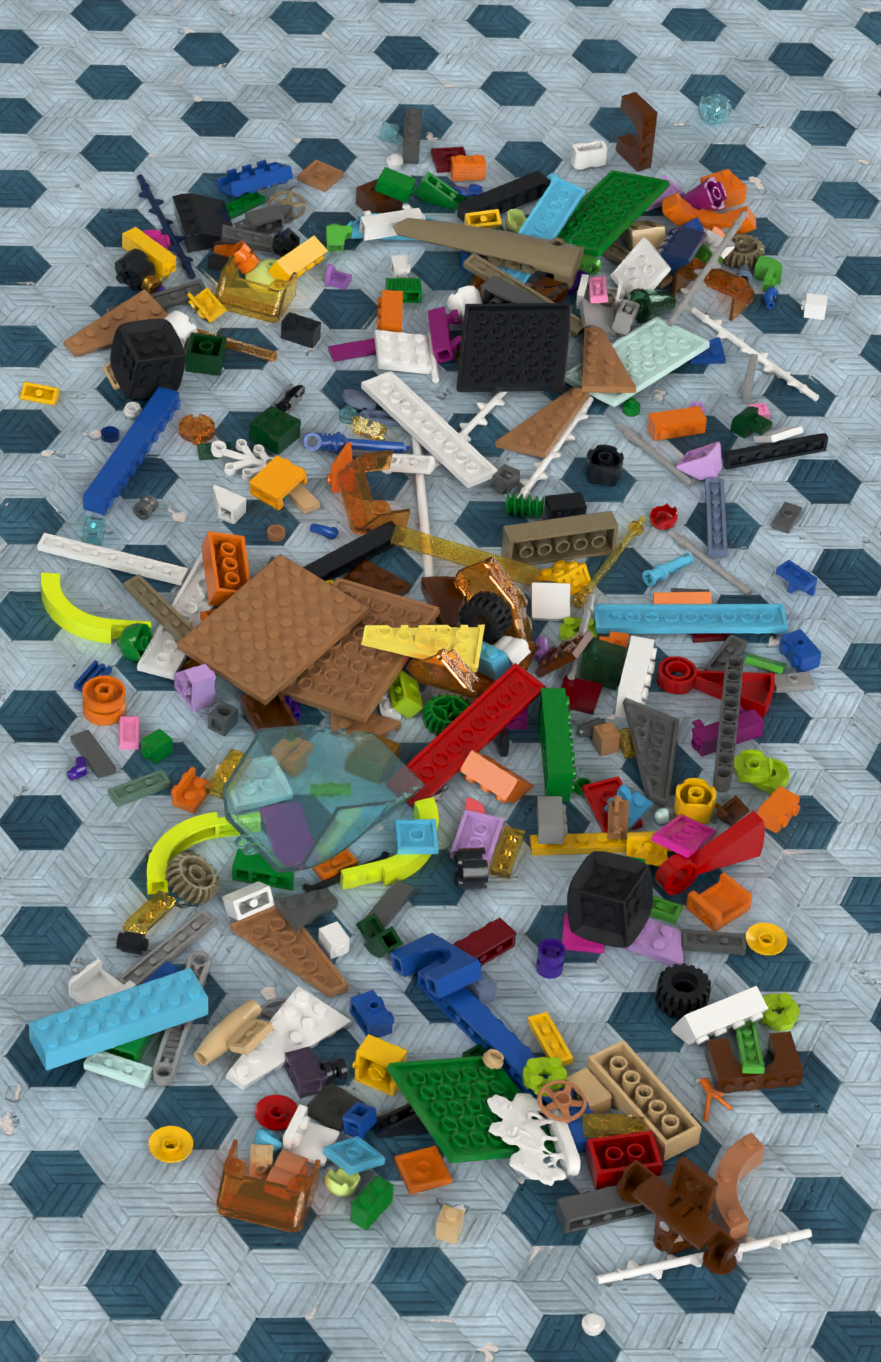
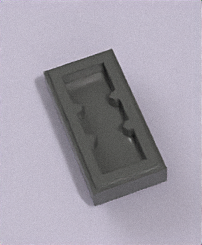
[772,502,802,534]

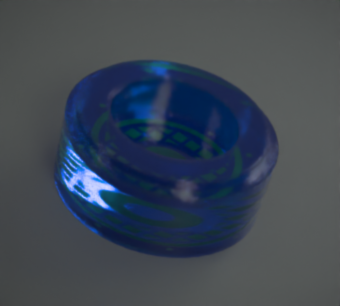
[101,426,119,443]

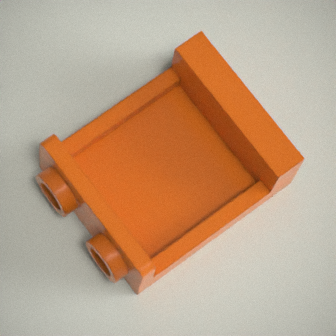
[686,872,752,932]

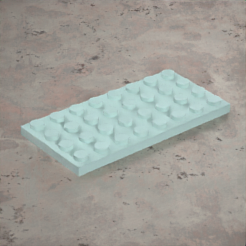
[565,316,710,407]

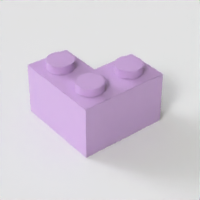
[174,664,216,712]

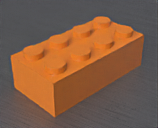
[201,531,251,606]

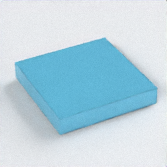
[394,819,439,855]
[322,1136,386,1175]

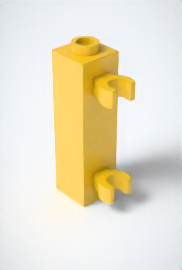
[122,227,176,282]

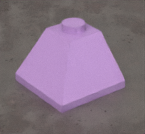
[676,442,722,480]

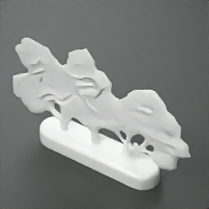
[487,1093,580,1186]

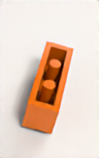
[377,290,403,332]
[647,406,707,441]

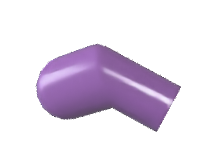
[533,636,550,662]

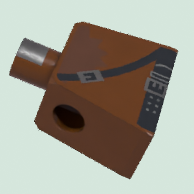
[525,276,568,303]

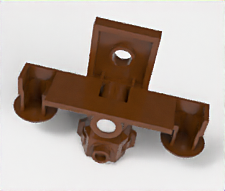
[617,1156,740,1275]

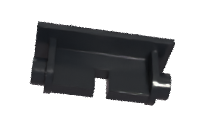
[273,383,305,413]

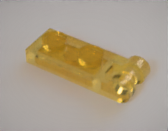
[123,890,176,935]

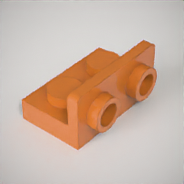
[171,766,213,814]

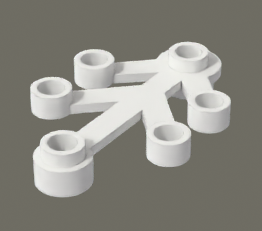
[211,439,273,481]

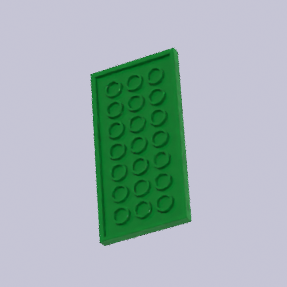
[557,170,670,257]

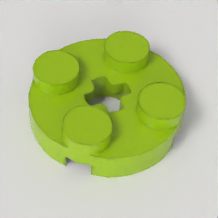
[559,617,598,649]
[733,749,773,783]
[750,758,790,794]
[758,993,799,1031]
[522,1057,567,1097]

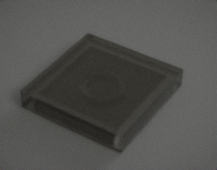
[306,1082,366,1133]

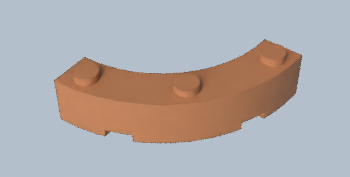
[712,1132,765,1241]

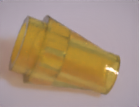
[618,728,635,759]

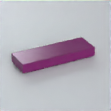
[328,338,376,362]

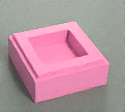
[748,403,770,419]

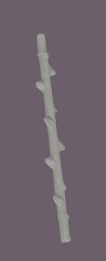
[666,211,748,327]

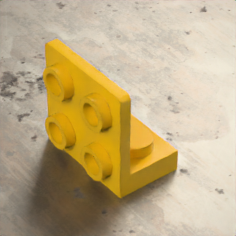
[535,560,592,596]

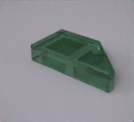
[197,441,231,461]

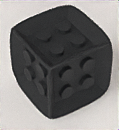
[110,318,186,400]
[567,851,653,948]

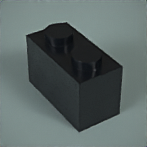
[281,312,321,349]
[544,492,587,520]

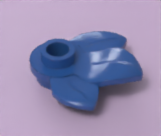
[453,184,484,197]

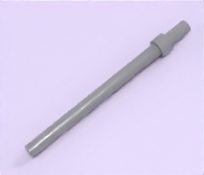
[616,422,694,487]
[668,529,752,596]
[567,593,595,680]

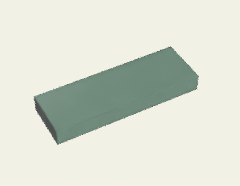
[108,769,171,807]

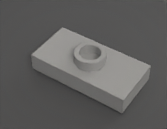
[774,672,814,693]

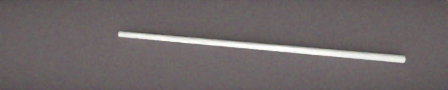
[411,435,443,677]

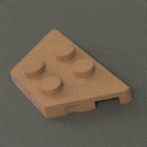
[330,712,401,743]

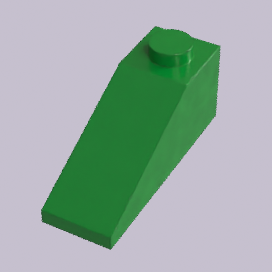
[413,171,467,210]
[232,848,294,891]

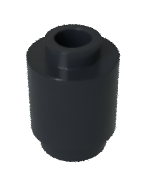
[116,931,149,955]

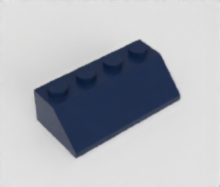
[657,226,707,276]

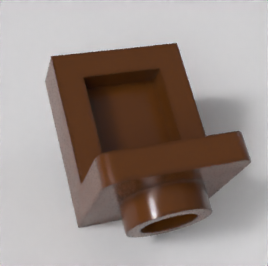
[715,795,750,826]

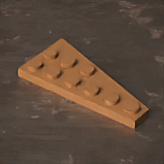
[64,289,168,357]
[495,387,589,458]
[230,906,349,998]

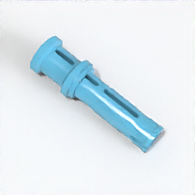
[642,553,693,587]

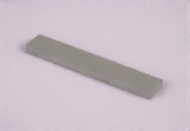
[117,909,218,986]

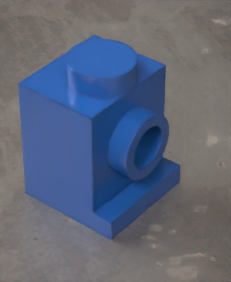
[342,1102,377,1140]

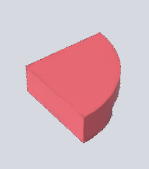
[465,797,485,814]

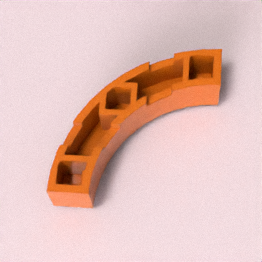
[662,192,756,235]

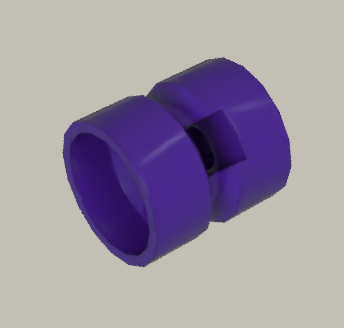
[536,938,566,979]

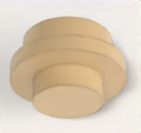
[482,1049,504,1069]

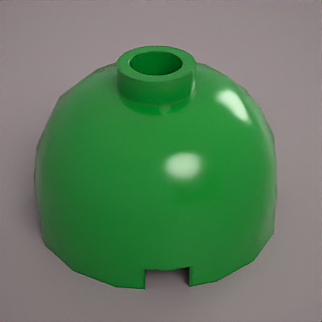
[117,623,153,662]

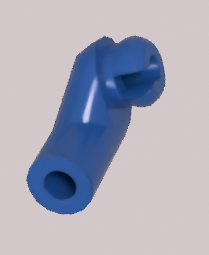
[762,287,778,309]
[310,523,339,540]

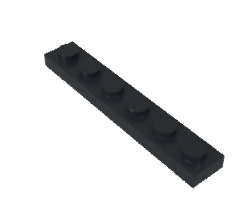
[723,433,828,470]

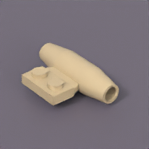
[194,1000,274,1066]

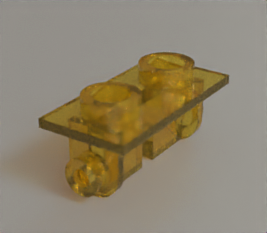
[348,415,388,440]

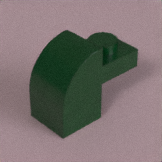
[730,406,772,439]
[356,913,403,958]

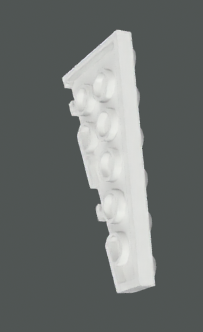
[226,986,352,1090]

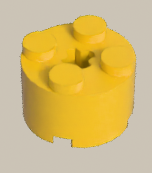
[673,778,716,824]

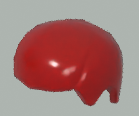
[649,503,678,530]

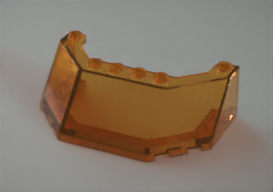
[406,556,537,699]

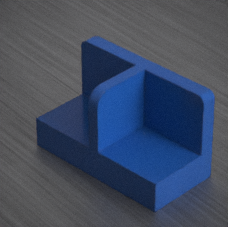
[776,560,818,596]

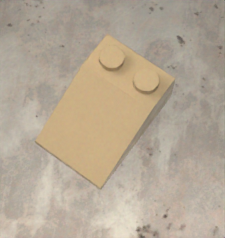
[621,220,665,250]

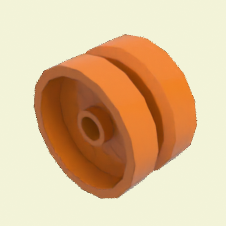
[82,676,126,726]

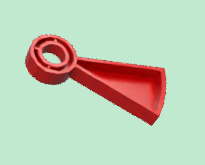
[656,656,775,718]
[655,811,765,895]

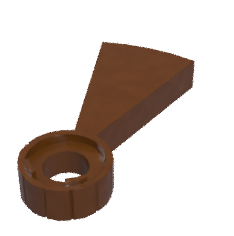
[421,576,471,627]

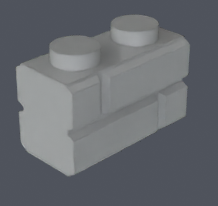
[612,299,640,335]

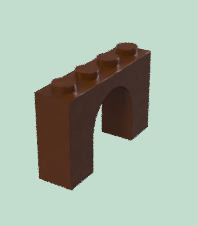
[616,92,658,172]
[705,1031,803,1093]

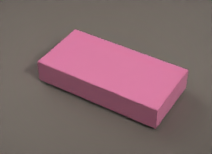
[119,716,140,750]

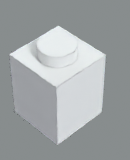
[801,293,827,320]
[318,922,350,959]

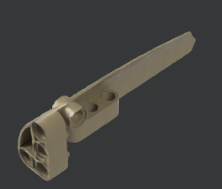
[393,218,584,289]

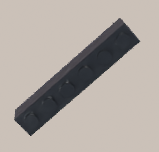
[457,171,551,222]

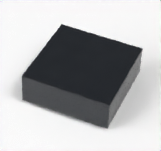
[500,728,509,757]

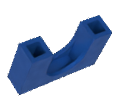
[390,933,482,999]

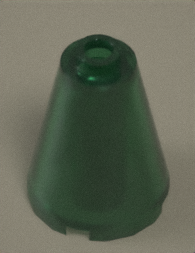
[629,288,676,323]

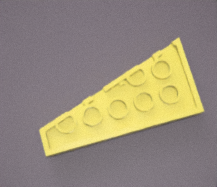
[361,625,485,672]

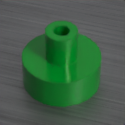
[622,397,641,417]

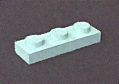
[84,1051,153,1089]

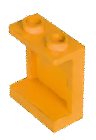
[249,455,307,511]

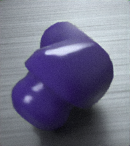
[284,695,302,720]
[67,756,87,781]

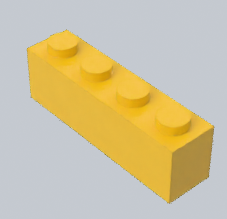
[268,236,328,287]

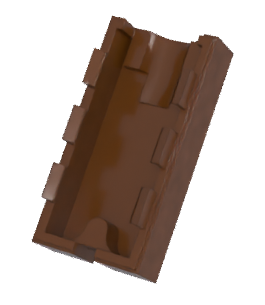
[240,691,306,754]

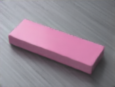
[589,276,608,304]

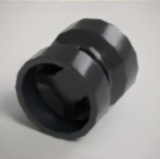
[320,1057,348,1083]

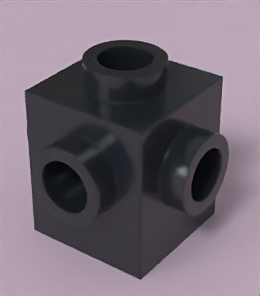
[272,227,300,257]

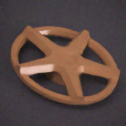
[537,1080,587,1123]

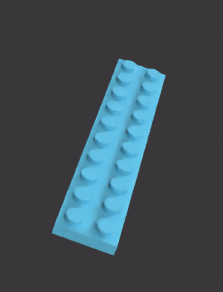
[485,176,586,284]
[593,604,788,634]

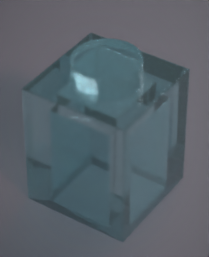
[82,516,105,547]

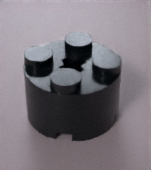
[115,248,155,291]
[585,444,624,487]
[453,847,488,890]

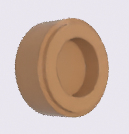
[267,524,286,542]

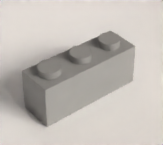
[537,796,567,844]

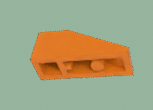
[327,442,354,492]

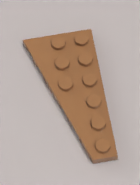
[582,327,636,393]

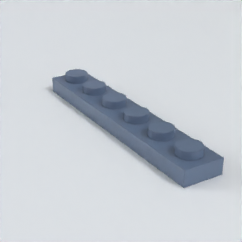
[705,478,727,558]

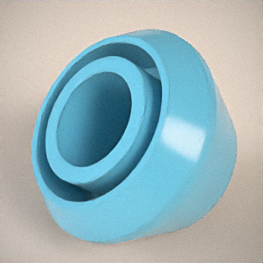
[254,1128,283,1154]

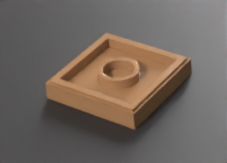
[297,160,344,192]

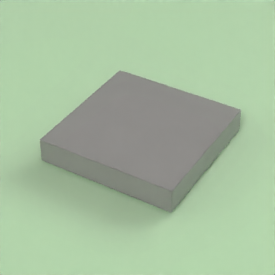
[579,299,616,337]
[742,354,758,404]

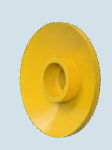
[746,923,787,956]
[148,1126,193,1163]

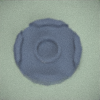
[342,389,378,410]

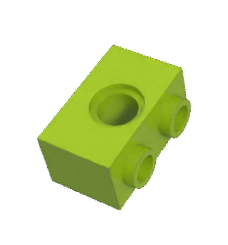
[389,670,423,719]

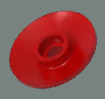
[255,1095,298,1131]

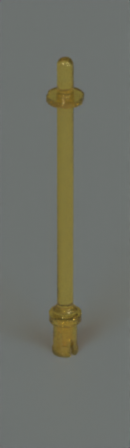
[572,516,646,609]

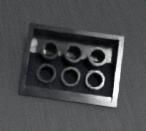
[172,193,233,253]

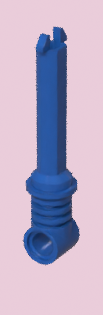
[302,432,410,455]

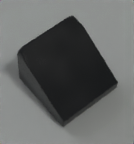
[207,254,228,271]

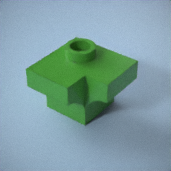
[325,224,352,251]

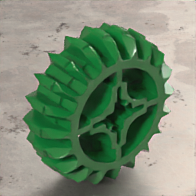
[422,693,471,737]

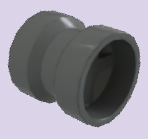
[133,494,159,520]

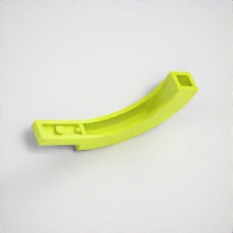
[41,572,152,644]
[340,797,439,890]
[147,812,260,895]

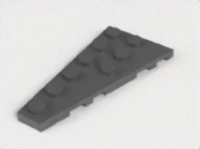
[623,698,680,807]

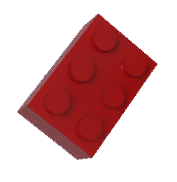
[585,1130,663,1190]

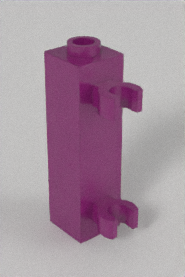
[428,306,462,364]
[691,705,764,757]

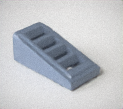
[359,410,400,431]

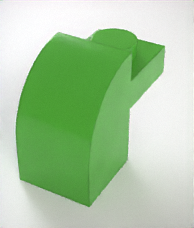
[754,255,783,292]

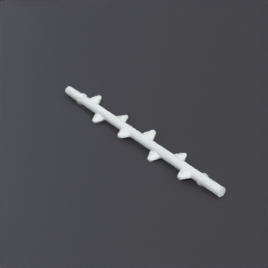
[690,307,819,401]
[427,392,508,475]
[517,396,593,499]
[596,1228,812,1285]

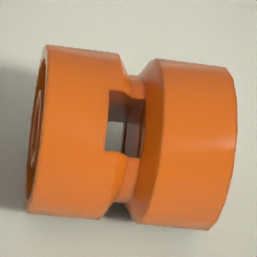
[227,241,259,274]

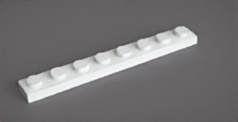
[37,533,188,586]

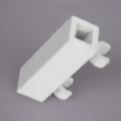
[360,204,426,241]

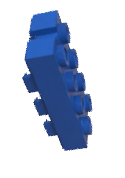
[216,160,293,198]

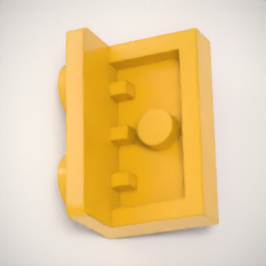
[187,288,227,323]
[625,833,668,866]

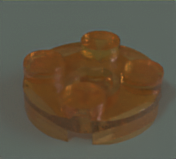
[179,414,215,446]

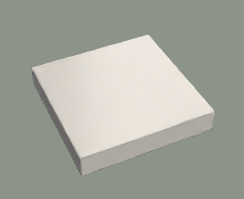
[753,426,803,443]
[531,582,570,621]

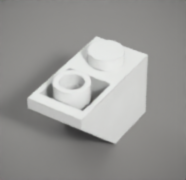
[212,485,246,525]

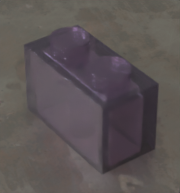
[284,1046,327,1099]

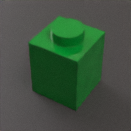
[141,728,173,764]

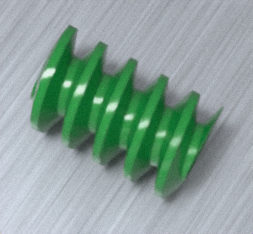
[505,492,545,519]

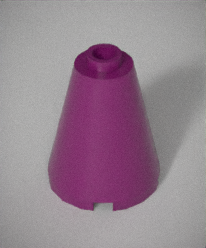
[682,177,727,211]

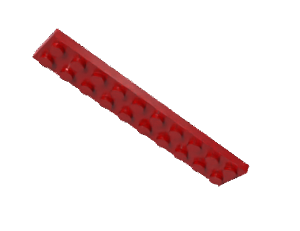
[386,663,546,809]

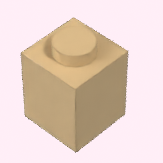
[435,1205,465,1245]

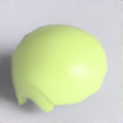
[506,209,527,233]
[324,1168,361,1197]

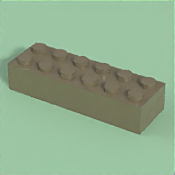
[501,511,618,569]

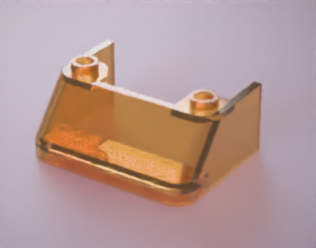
[672,258,755,321]
[337,450,410,534]
[216,1139,321,1232]

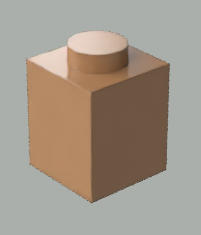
[592,722,620,756]

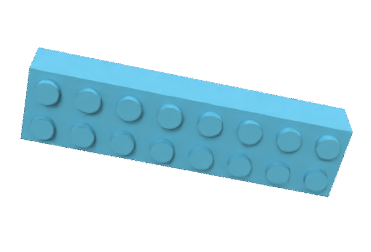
[29,968,208,1071]

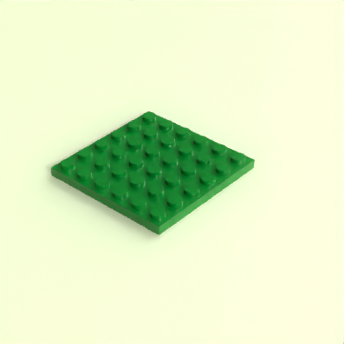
[386,1056,556,1164]

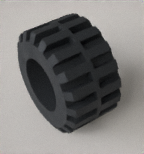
[459,591,513,644]
[655,963,711,1020]

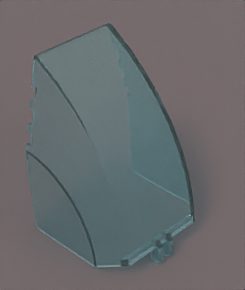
[222,724,425,873]

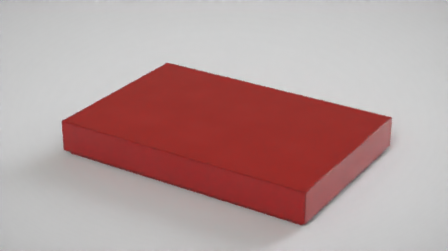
[581,776,643,833]

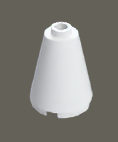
[447,286,482,324]

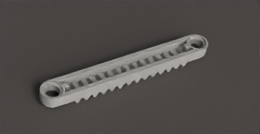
[152,950,210,1086]

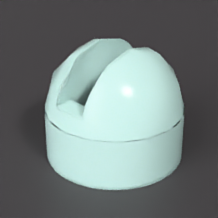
[654,807,669,824]

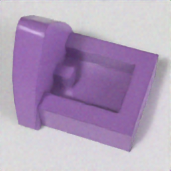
[325,264,352,290]

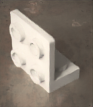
[283,1104,340,1166]

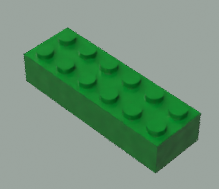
[538,688,576,801]

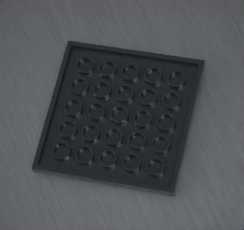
[456,303,572,392]

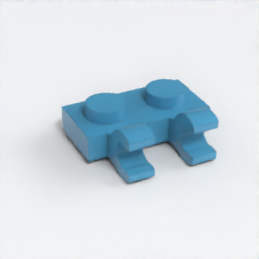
[604,784,653,832]

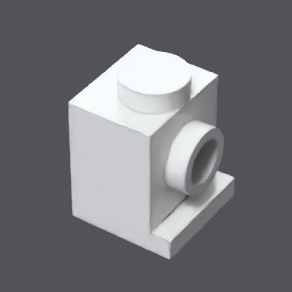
[390,255,410,279]

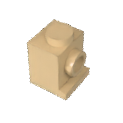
[249,1144,273,1179]

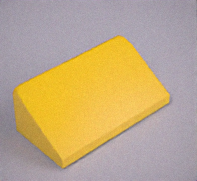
[20,382,61,406]

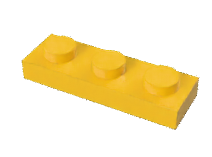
[527,1012,574,1066]

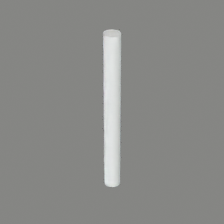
[426,333,439,383]

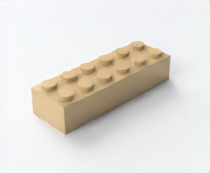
[587,1040,701,1162]

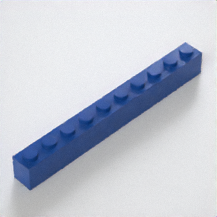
[83,386,181,515]
[417,960,574,1106]

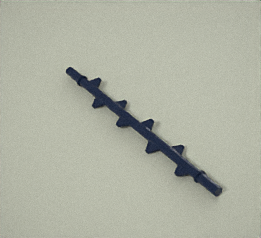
[137,174,196,279]

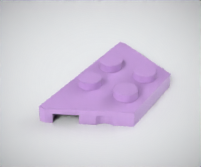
[625,918,684,967]

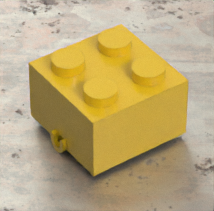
[352,1034,407,1096]

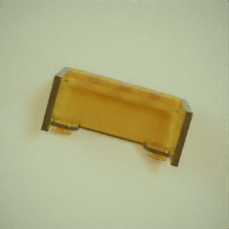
[215,255,297,323]

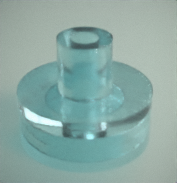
[339,405,357,424]

